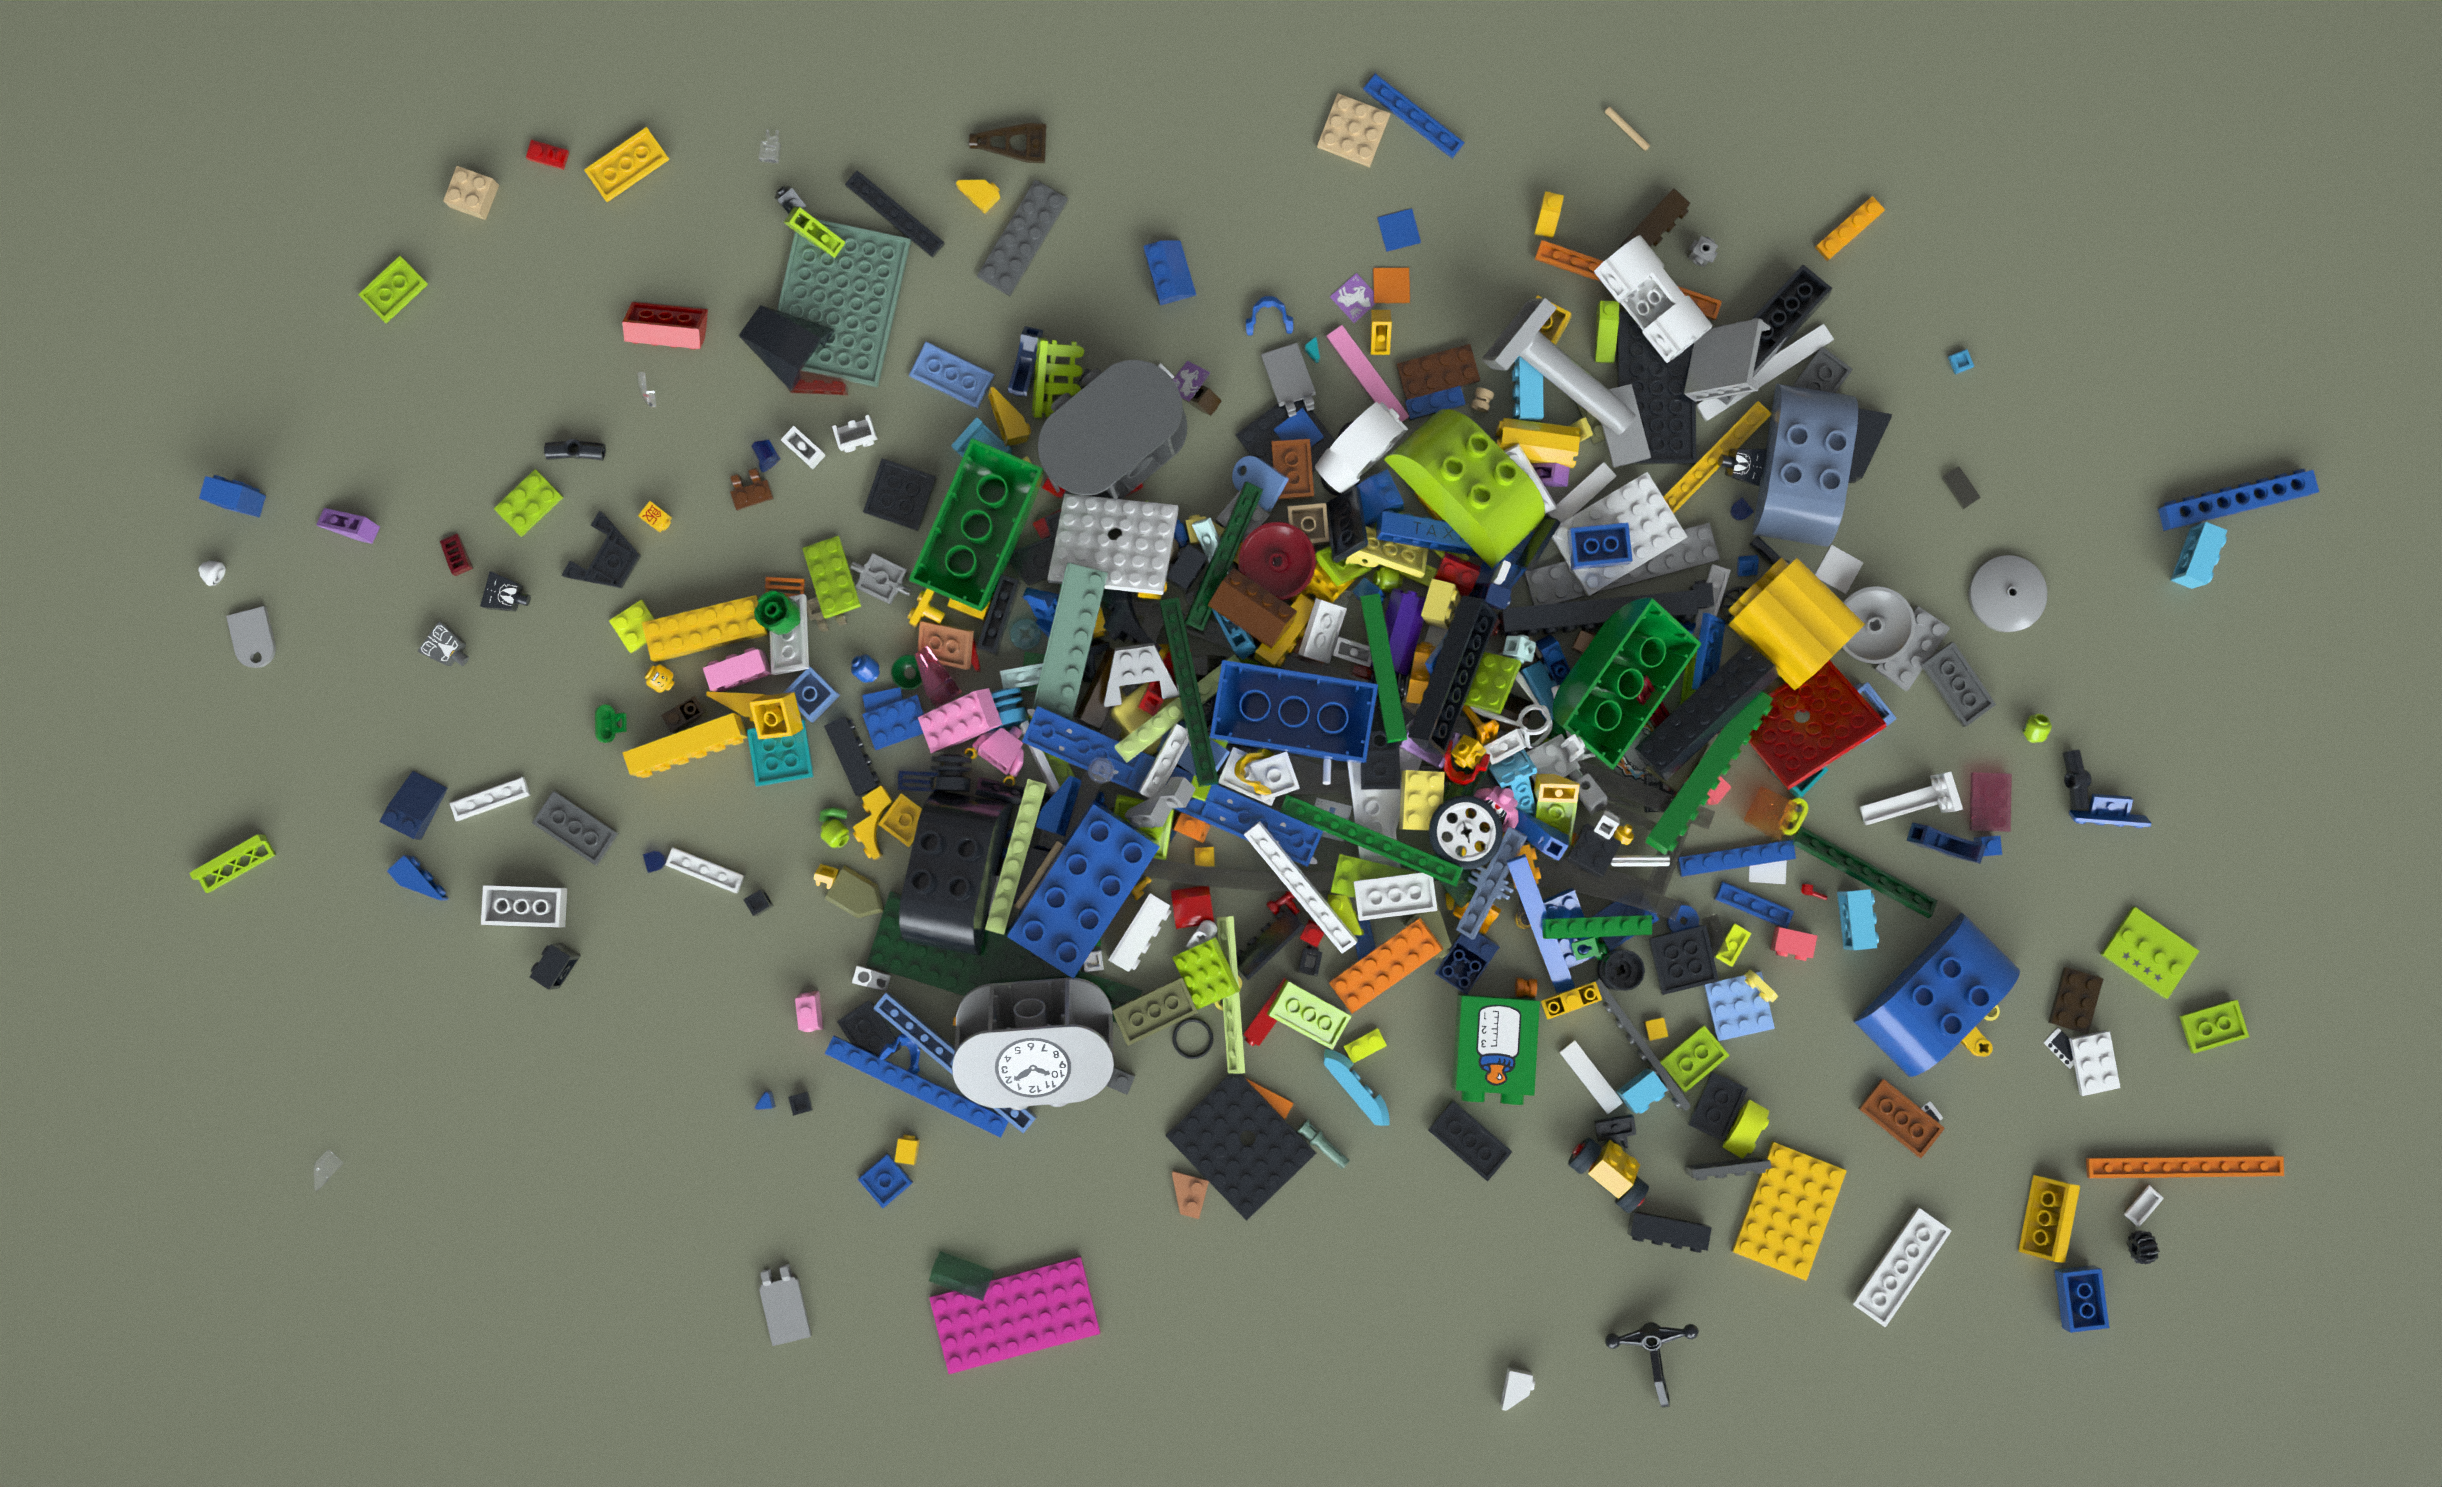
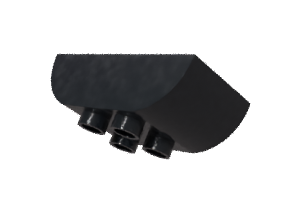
[899,791,1013,956]

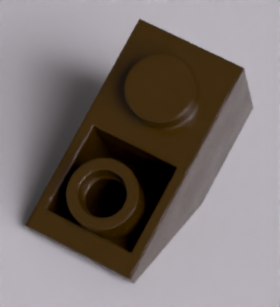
[661,696,705,733]

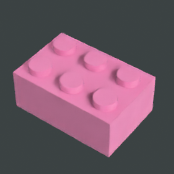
[703,647,772,692]

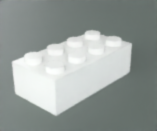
[481,886,567,927]

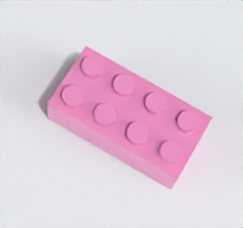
[918,688,1002,753]

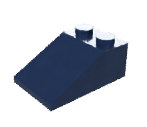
[379,771,448,840]

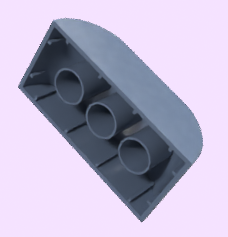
[1752,384,1858,547]

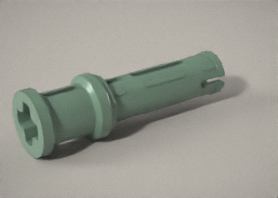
[1297,1119,1350,1169]

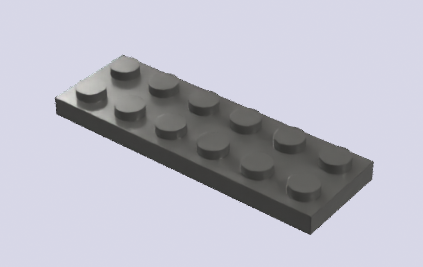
[977,180,1068,297]

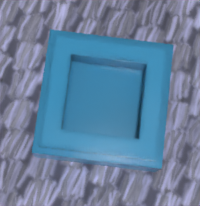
[1948,349,1974,374]

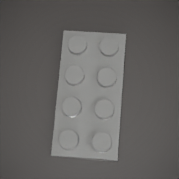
[1874,606,1950,691]

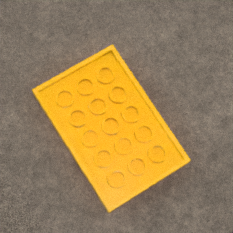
[1732,1141,1847,1281]

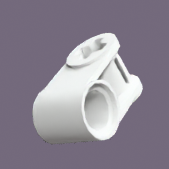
[1185,920,1217,949]

